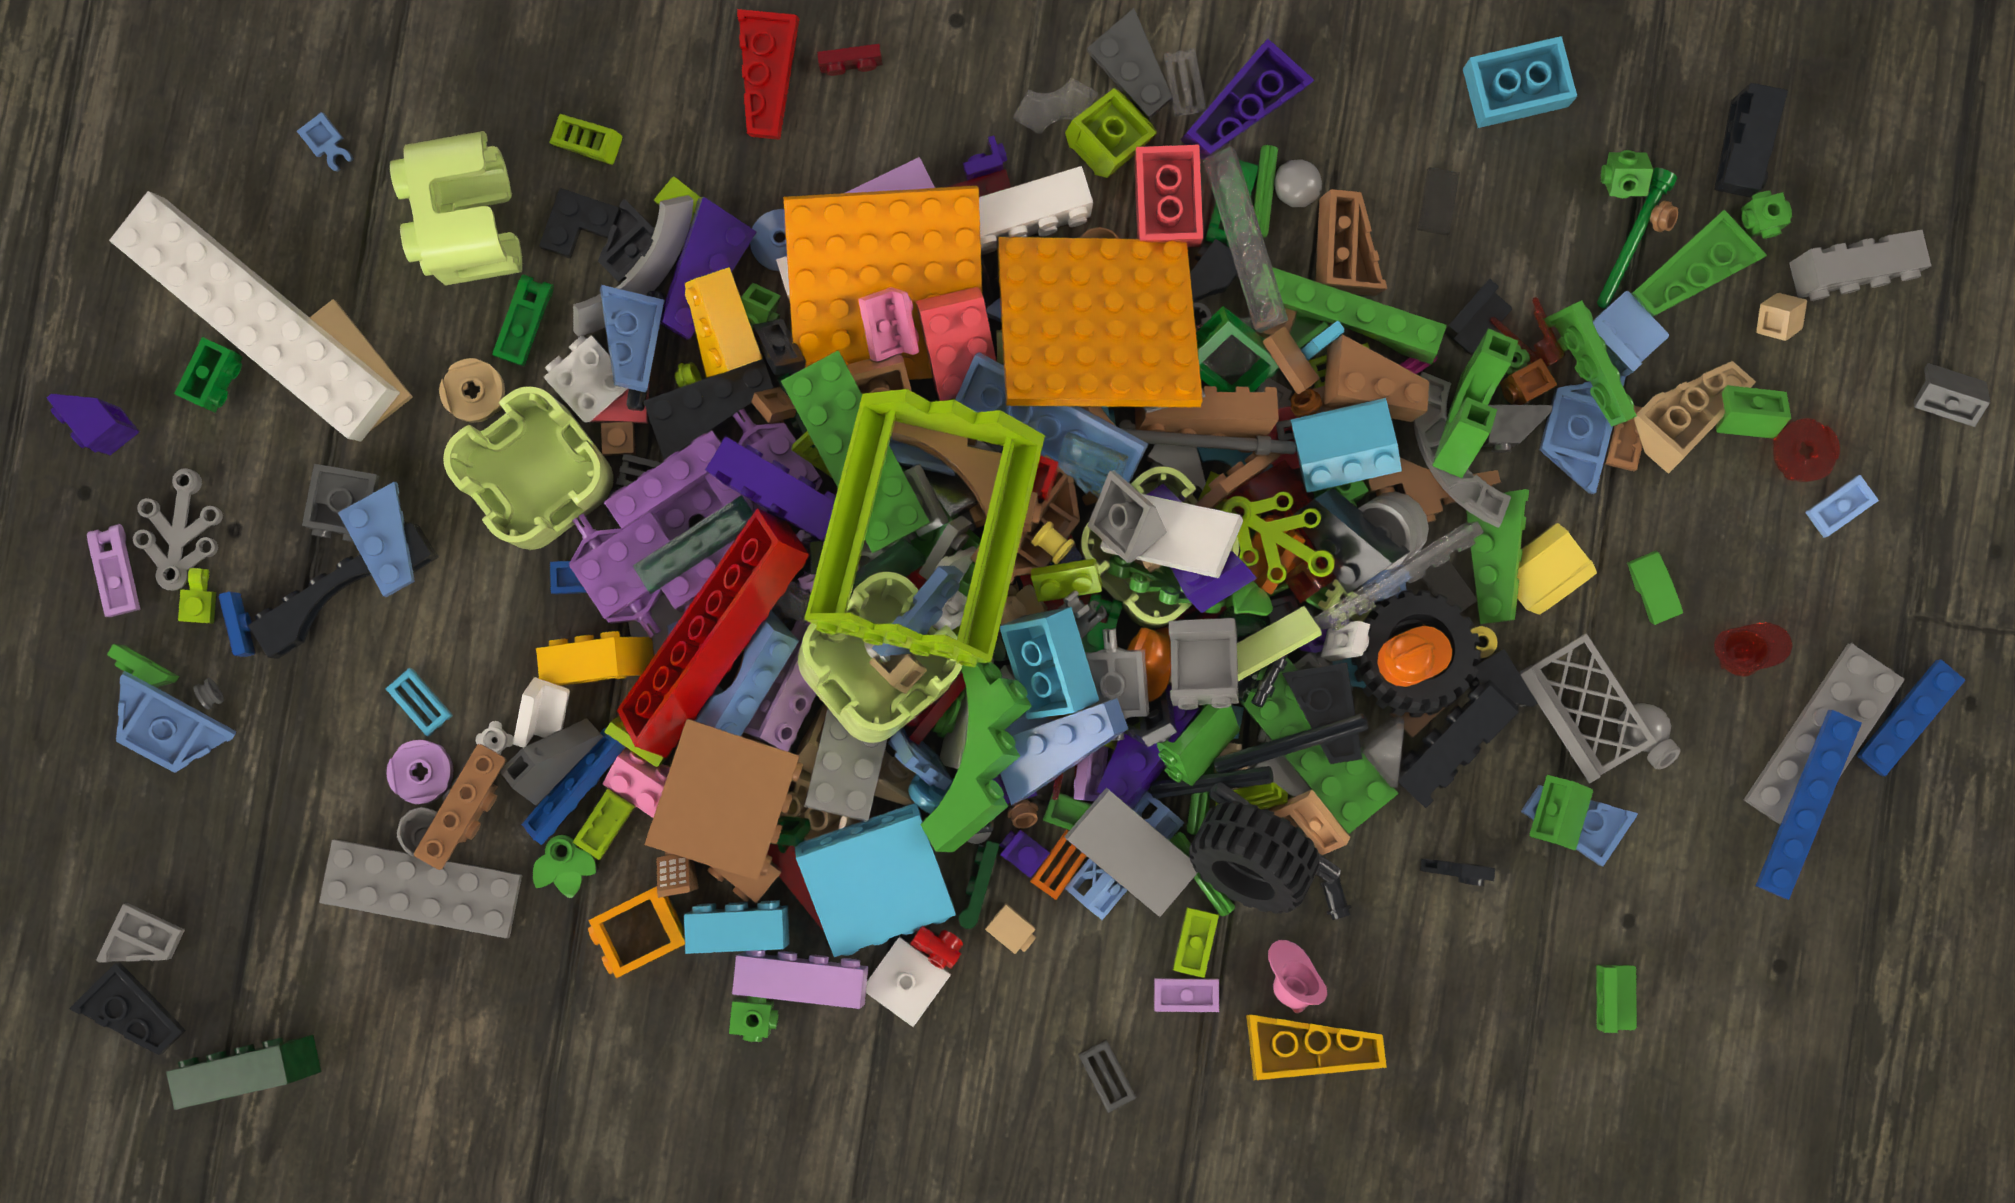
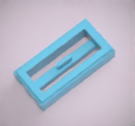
[386,668,453,736]

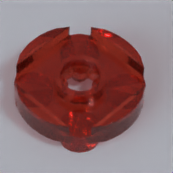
[1773,418,1840,483]

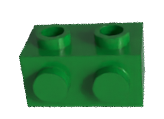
[174,337,243,413]

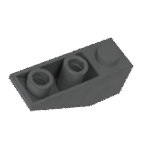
[500,718,603,805]

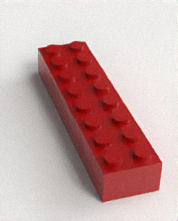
[617,508,809,758]

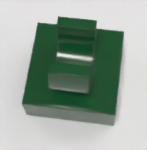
[770,816,811,853]

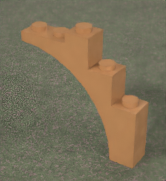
[1313,386,1501,523]
[891,422,1043,584]

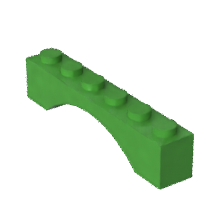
[1252,265,1447,364]

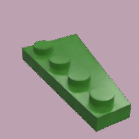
[1544,300,1637,427]
[1466,489,1529,624]

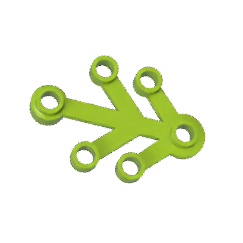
[1222,491,1335,584]

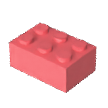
[1134,145,1203,247]
[916,287,997,401]

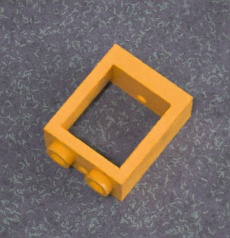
[588,886,685,978]

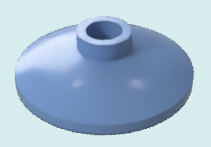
[750,209,787,271]

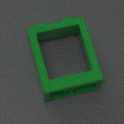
[1196,306,1279,392]

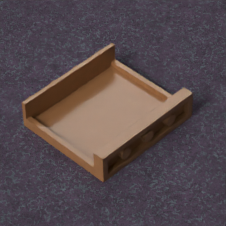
[644,719,803,881]

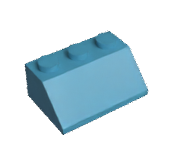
[1291,398,1402,493]

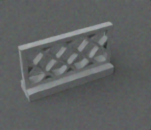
[1520,633,1657,784]

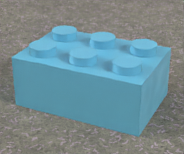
[1463,36,1577,128]
[1000,607,1099,720]
[684,900,789,954]

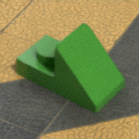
[107,644,180,688]

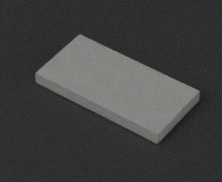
[1064,787,1198,917]

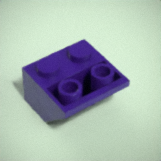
[46,394,140,455]

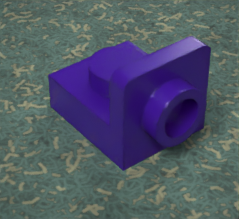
[963,135,1007,180]
[999,829,1050,878]

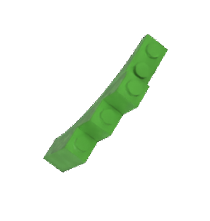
[920,634,1032,852]

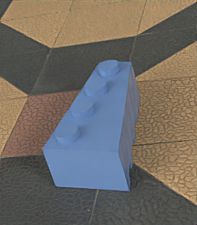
[1000,698,1128,805]

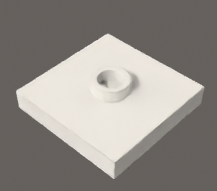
[866,936,951,1027]

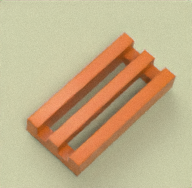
[1030,829,1087,900]

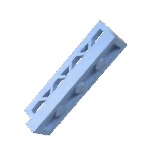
[1065,791,1184,920]

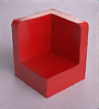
[1032,456,1059,501]

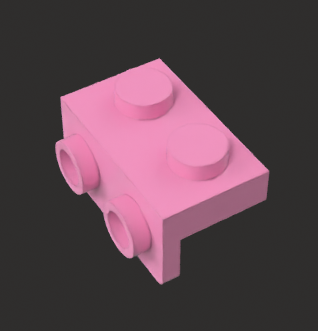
[858,287,919,362]
[603,747,670,817]

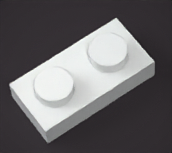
[1321,621,1370,661]

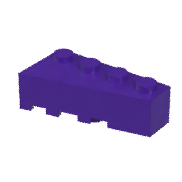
[1180,38,1315,160]
[660,196,757,339]
[705,436,836,543]
[1146,484,1257,613]
[1096,685,1202,809]

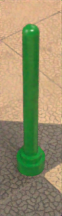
[1597,167,1677,309]

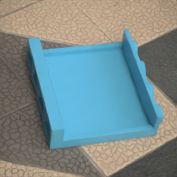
[795,803,956,957]

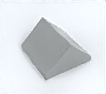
[1087,470,1167,563]

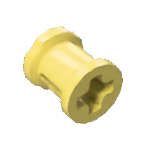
[1031,521,1075,564]

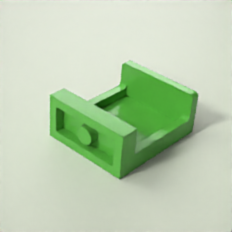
[1156,704,1240,786]

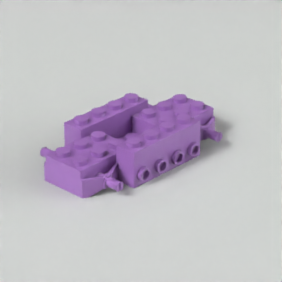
[569,408,824,638]

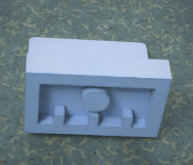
[1593,291,1669,376]

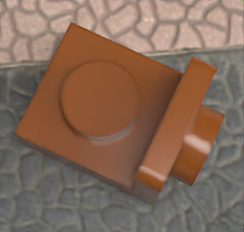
[1500,358,1557,405]

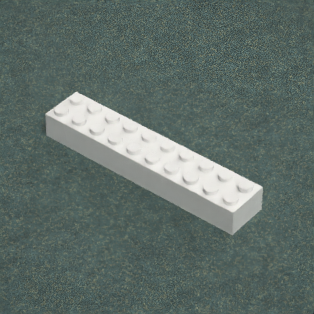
[776,166,1093,301]
[109,191,400,442]

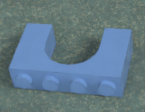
[694,610,799,736]

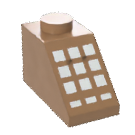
[657,851,699,898]

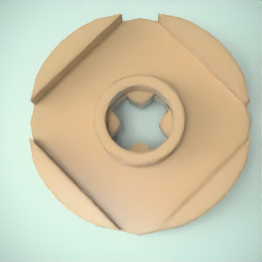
[439,358,505,423]

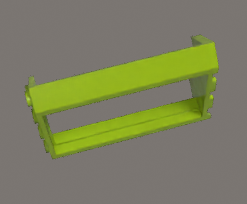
[804,389,1045,667]

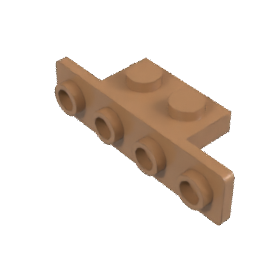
[414,744,506,870]

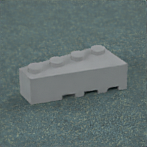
[1789,230,1931,301]

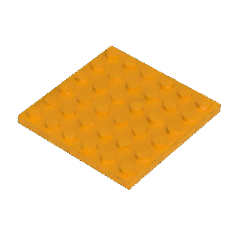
[783,186,982,380]
[997,237,1203,407]

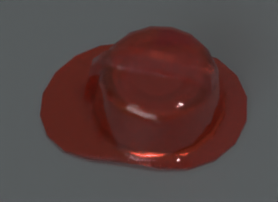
[1714,622,1793,677]

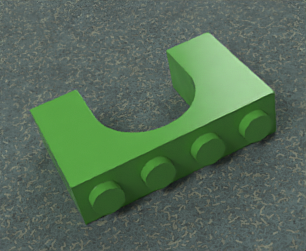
[1432,328,1518,478]

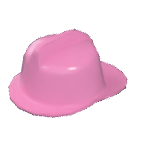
[1268,940,1327,1013]

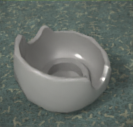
[1274,159,1322,207]
[1617,703,1672,752]
[397,807,437,858]

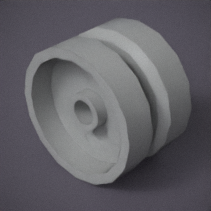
[1358,492,1429,570]

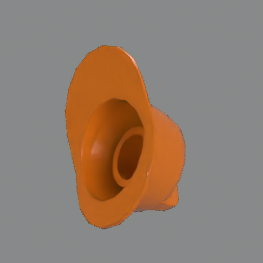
[1377,626,1452,687]
[1127,628,1171,702]

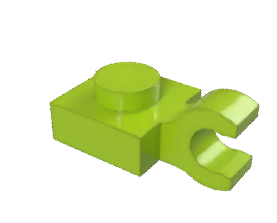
[178,568,216,623]

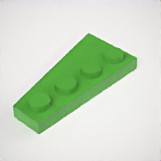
[1631,210,1767,317]

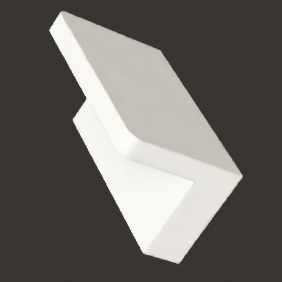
[513,677,570,748]

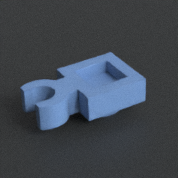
[297,112,353,172]

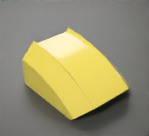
[1517,523,1597,615]

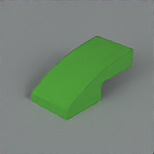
[1627,551,1683,625]

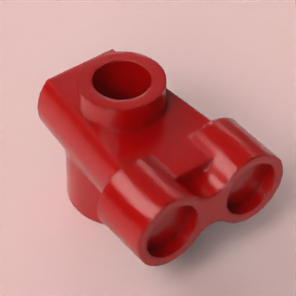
[910,926,963,969]

